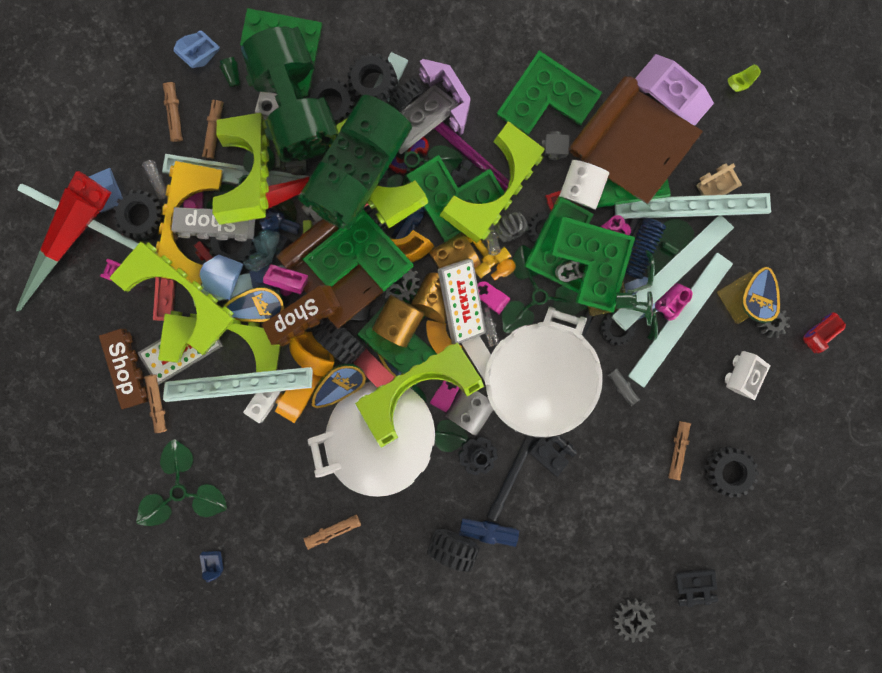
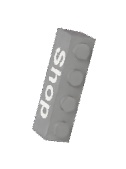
[171,207,255,241]

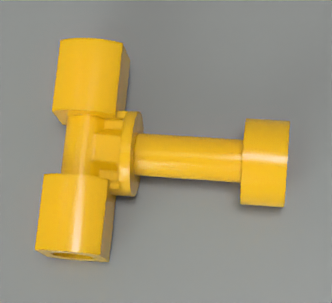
[466,236,511,279]

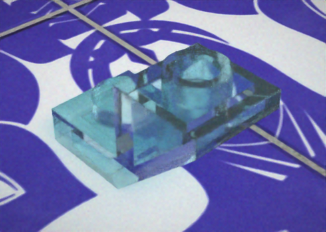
[243,230,280,272]

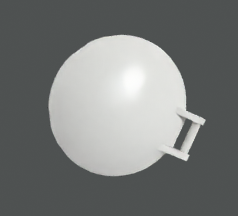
[485,307,602,437]
[308,381,435,497]

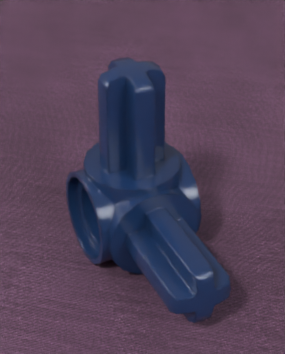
[259,209,301,234]

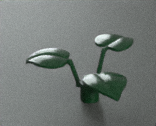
[387,145,463,187]
[206,146,297,222]
[502,245,587,333]
[616,250,658,340]
[410,385,469,452]
[136,439,227,526]

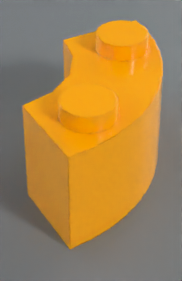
[390,230,434,262]
[426,320,462,354]
[289,332,334,376]
[275,367,323,423]

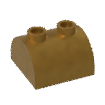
[429,232,481,268]
[411,273,447,324]
[372,294,425,347]

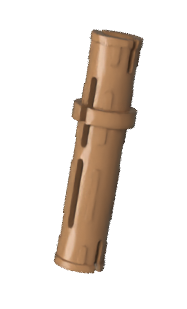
[163,82,183,142]
[202,100,224,159]
[144,374,167,433]
[668,421,691,480]
[304,514,361,550]

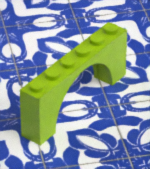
[212,113,269,225]
[328,119,428,228]
[440,121,545,243]
[110,242,235,355]
[158,311,281,373]
[355,342,484,448]

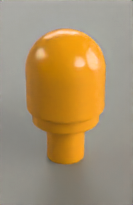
[491,259,516,281]

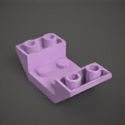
[635,54,714,126]
[419,59,471,135]

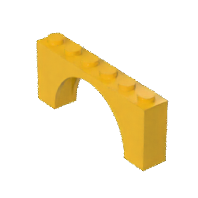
[156,161,223,285]

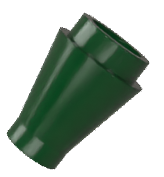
[219,57,241,87]

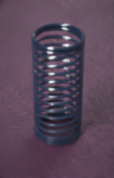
[625,217,666,279]

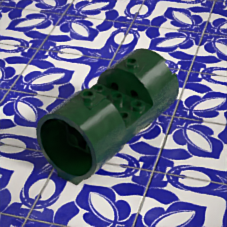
[241,26,339,162]
[298,95,412,230]

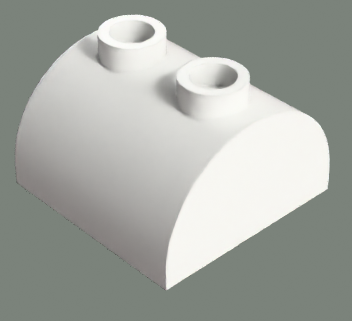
[559,160,609,210]
[725,351,770,400]

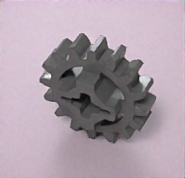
[381,268,420,302]
[613,599,656,643]

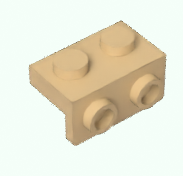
[696,163,742,196]

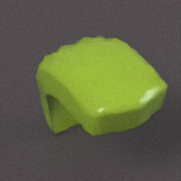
[728,64,761,92]

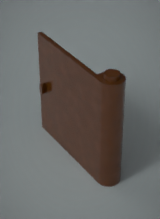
[568,76,703,205]
[276,219,383,329]

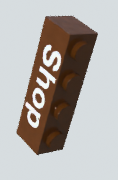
[262,285,341,346]
[99,329,149,409]

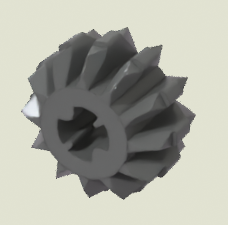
[494,212,528,242]
[756,310,790,338]

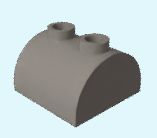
[445,390,493,436]

